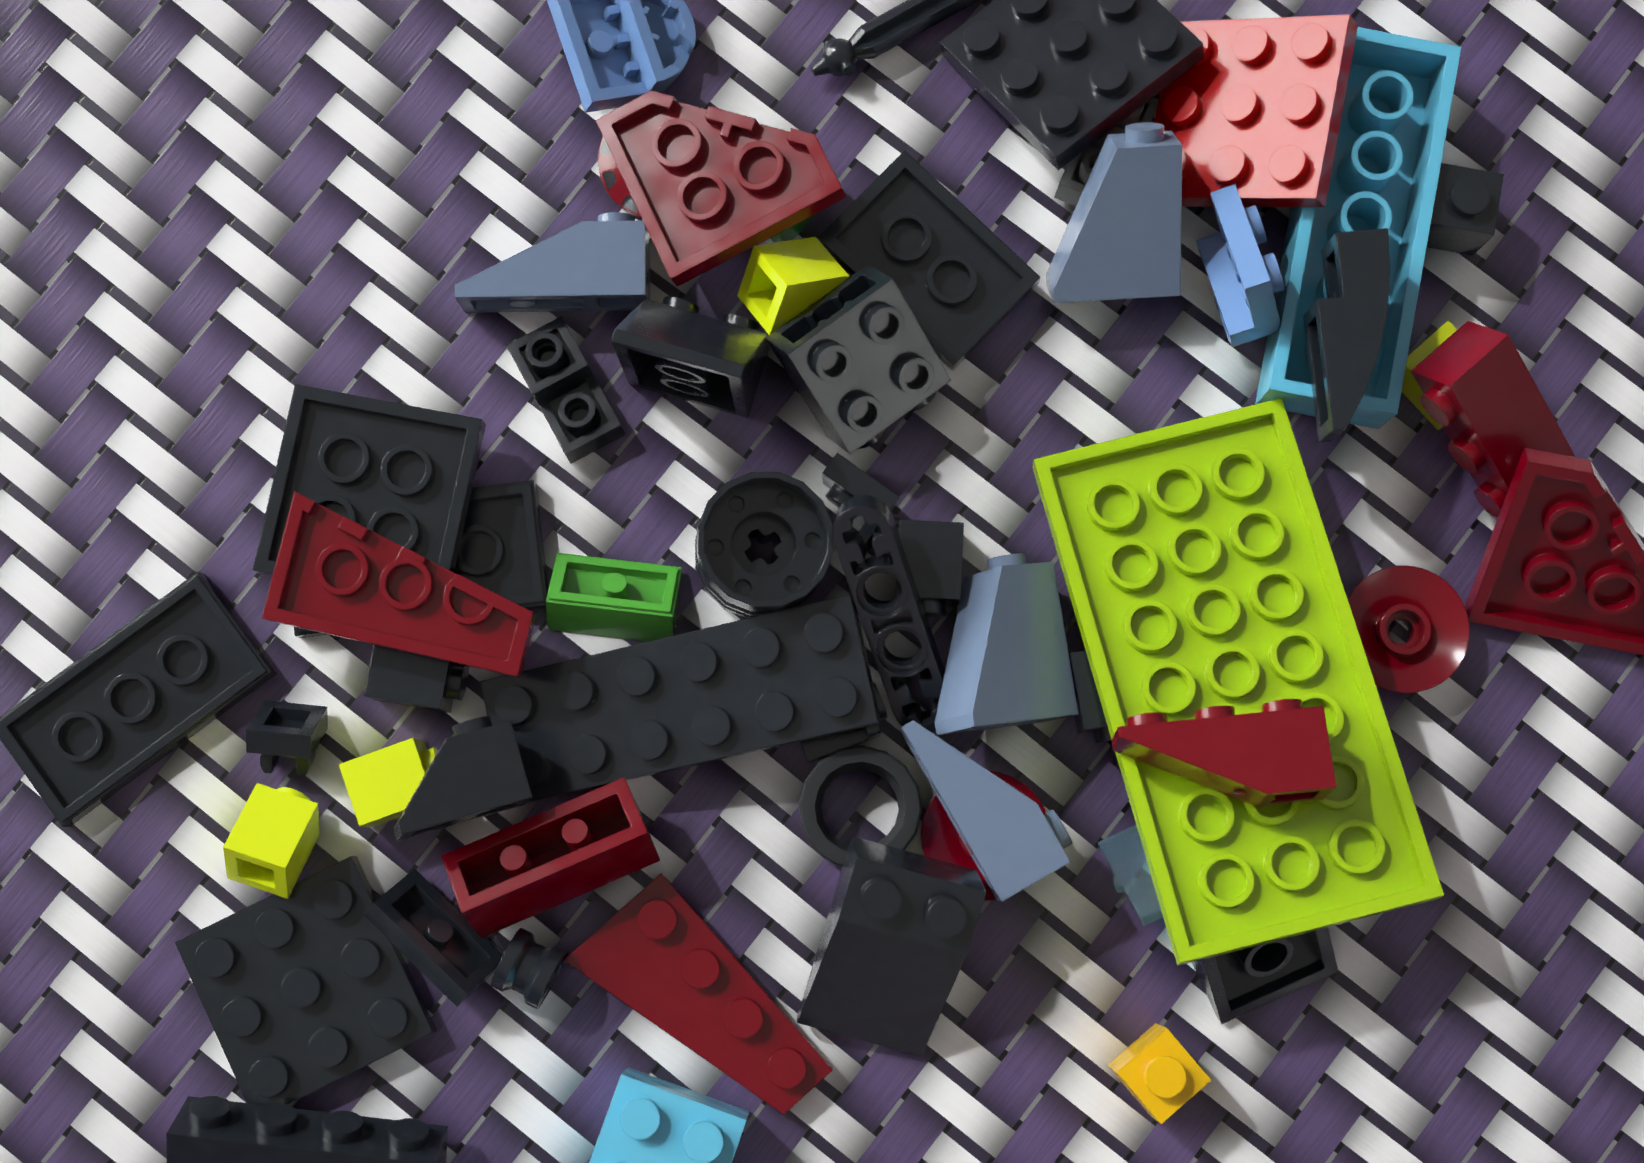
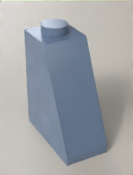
[1046,122,1182,303]
[935,553,1079,735]

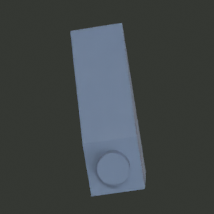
[455,212,650,313]
[900,720,1072,902]

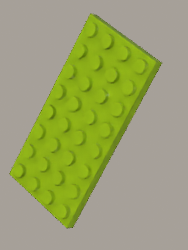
[1032,398,1444,966]

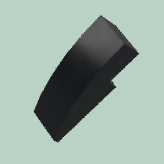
[1303,228,1390,442]

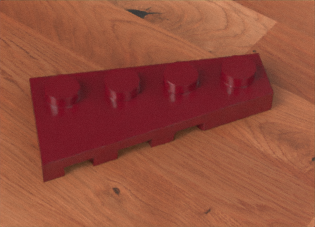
[262,491,536,678]
[564,873,833,1114]

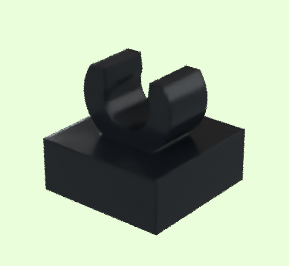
[246,700,328,777]

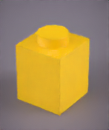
[1107,1023,1211,1124]

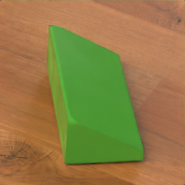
[546,553,682,642]

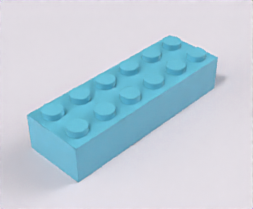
[1255,27,1461,429]

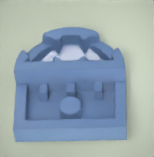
[547,0,696,113]
[1196,184,1285,347]

